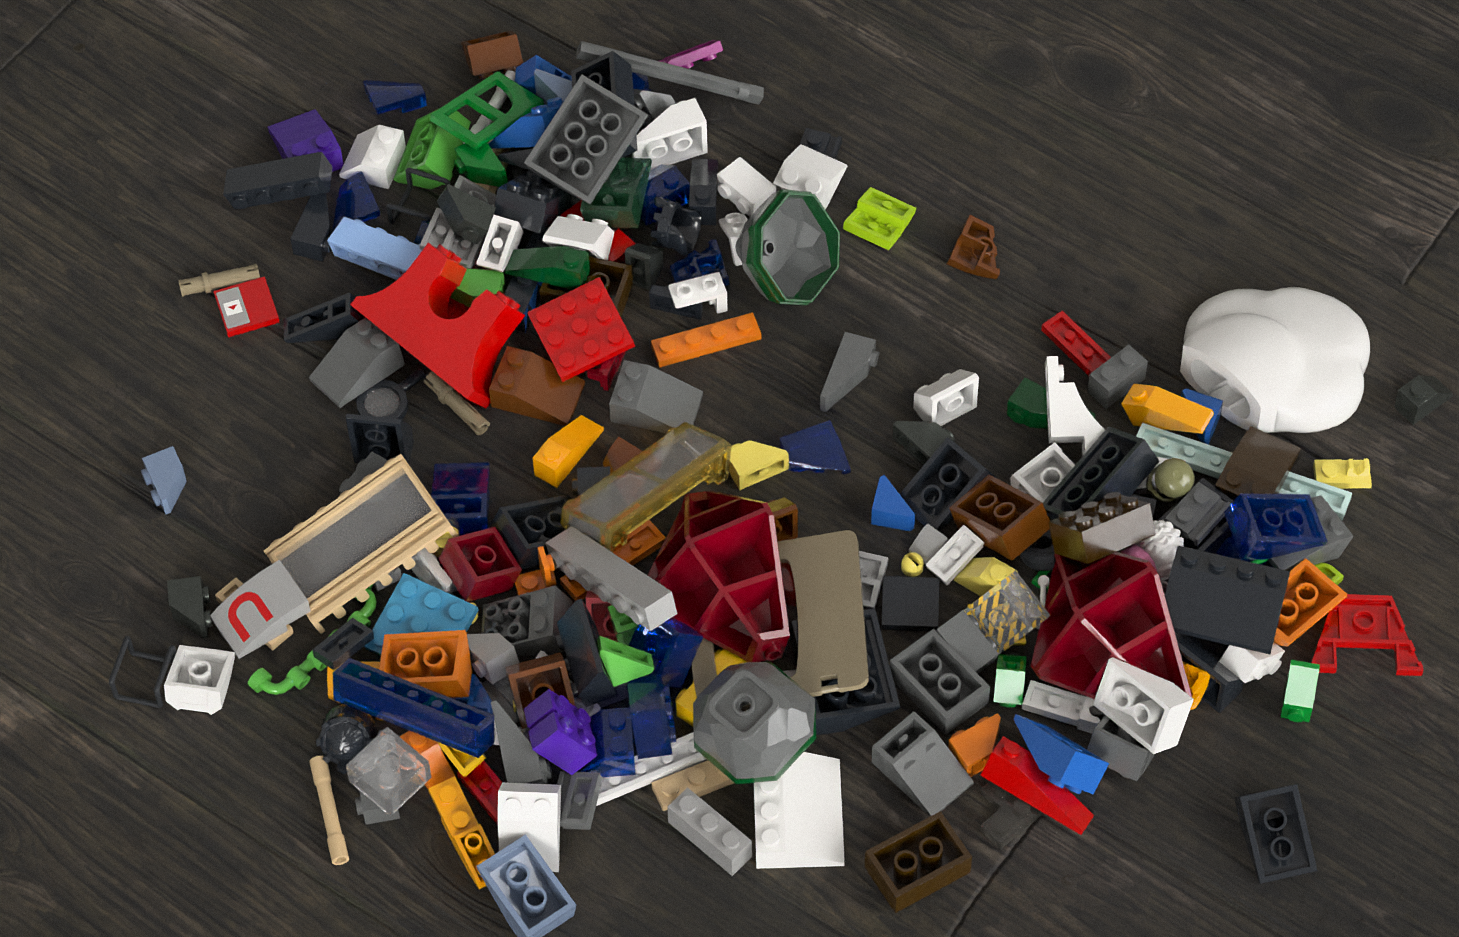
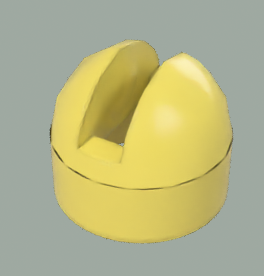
[901,552,924,577]

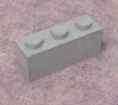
[667,787,752,876]

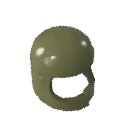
[1145,458,1195,503]

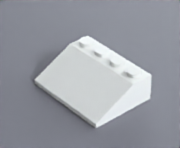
[754,752,844,869]

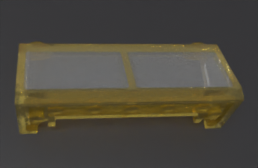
[561,422,732,553]

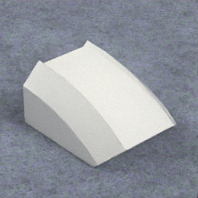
[1010,442,1075,503]
[164,645,235,715]

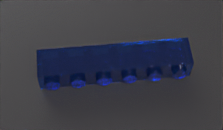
[333,658,494,758]

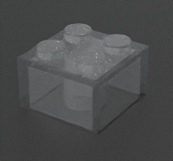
[346,727,432,816]

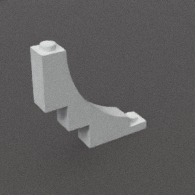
[1045,356,1186,494]

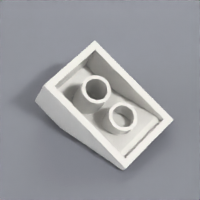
[632,98,708,176]
[1093,657,1194,754]
[498,782,561,872]

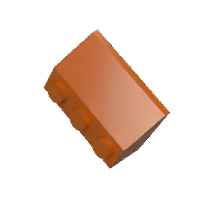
[1274,558,1347,647]
[376,630,472,701]

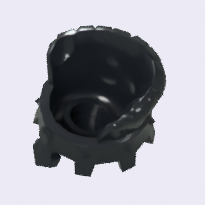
[651,196,701,256]
[316,704,377,774]

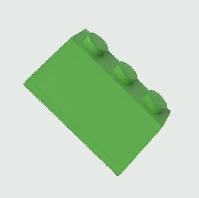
[393,109,471,190]

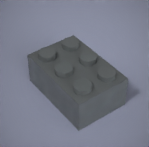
[890,629,990,735]

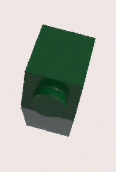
[505,246,590,290]
[1007,378,1096,429]

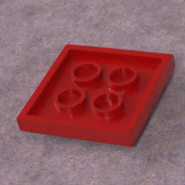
[527,277,635,382]

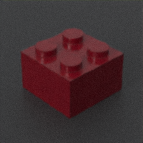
[439,527,522,602]

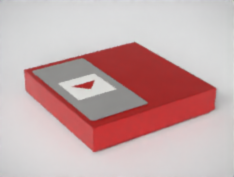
[214,276,280,337]

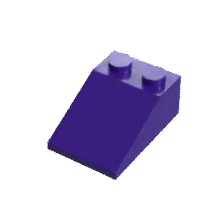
[268,109,344,172]

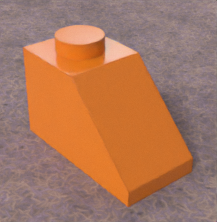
[398,723,456,790]

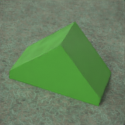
[597,636,654,687]

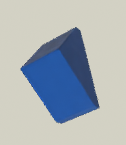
[1181,389,1223,445]
[871,475,915,531]

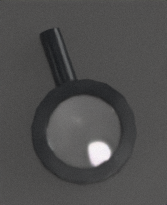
[356,368,425,419]

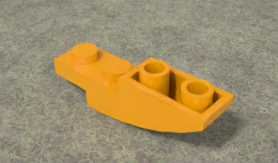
[428,776,495,889]

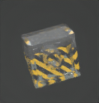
[964,570,1050,654]

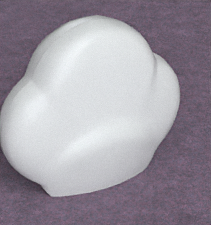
[1180,287,1370,433]

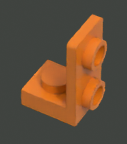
[515,546,556,595]

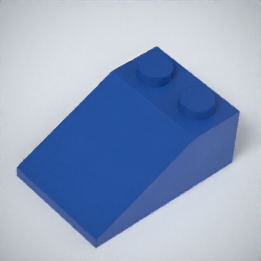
[488,97,564,149]
[1014,714,1109,794]

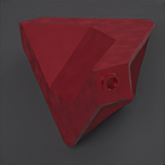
[647,490,790,662]
[1031,552,1192,699]

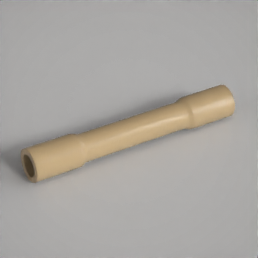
[309,756,349,865]

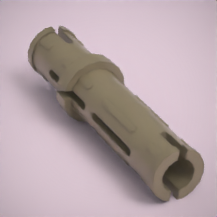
[178,264,260,297]
[424,371,490,435]

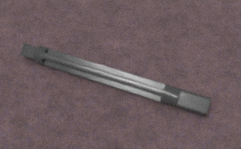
[576,41,764,105]

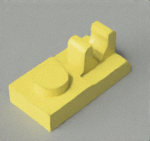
[1313,459,1372,489]

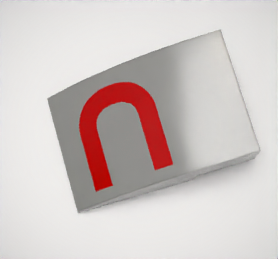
[210,560,311,659]

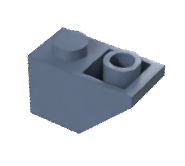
[141,446,187,515]

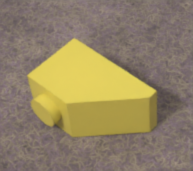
[725,440,789,490]
[954,557,1018,597]

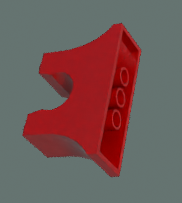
[351,243,525,408]

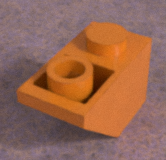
[948,713,1001,777]

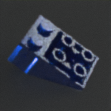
[431,462,490,535]

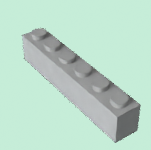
[546,526,677,631]

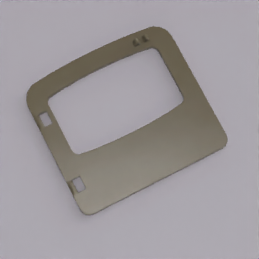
[689,530,869,706]

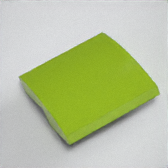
[843,187,916,250]

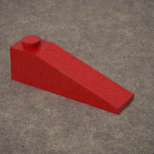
[981,736,1094,835]

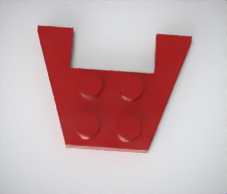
[1311,594,1423,676]

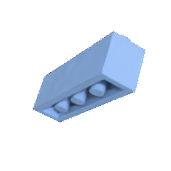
[327,217,422,280]

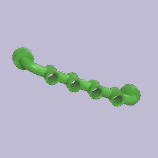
[248,584,377,695]

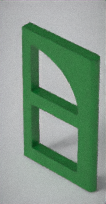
[430,71,544,150]

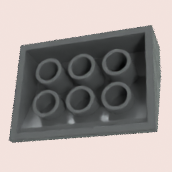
[524,75,648,204]

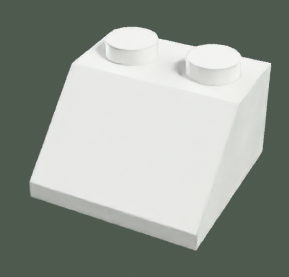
[339,125,406,189]
[773,144,847,210]
[543,214,615,260]
[913,369,979,426]

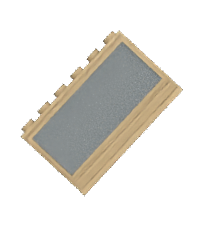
[263,454,459,634]

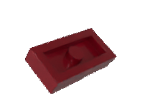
[587,351,626,391]

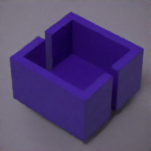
[524,689,597,775]

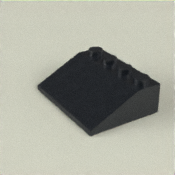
[1165,546,1290,655]
[790,608,900,735]

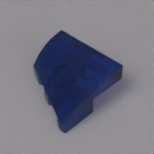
[362,80,427,115]
[332,171,380,233]
[670,239,730,286]
[780,420,851,474]

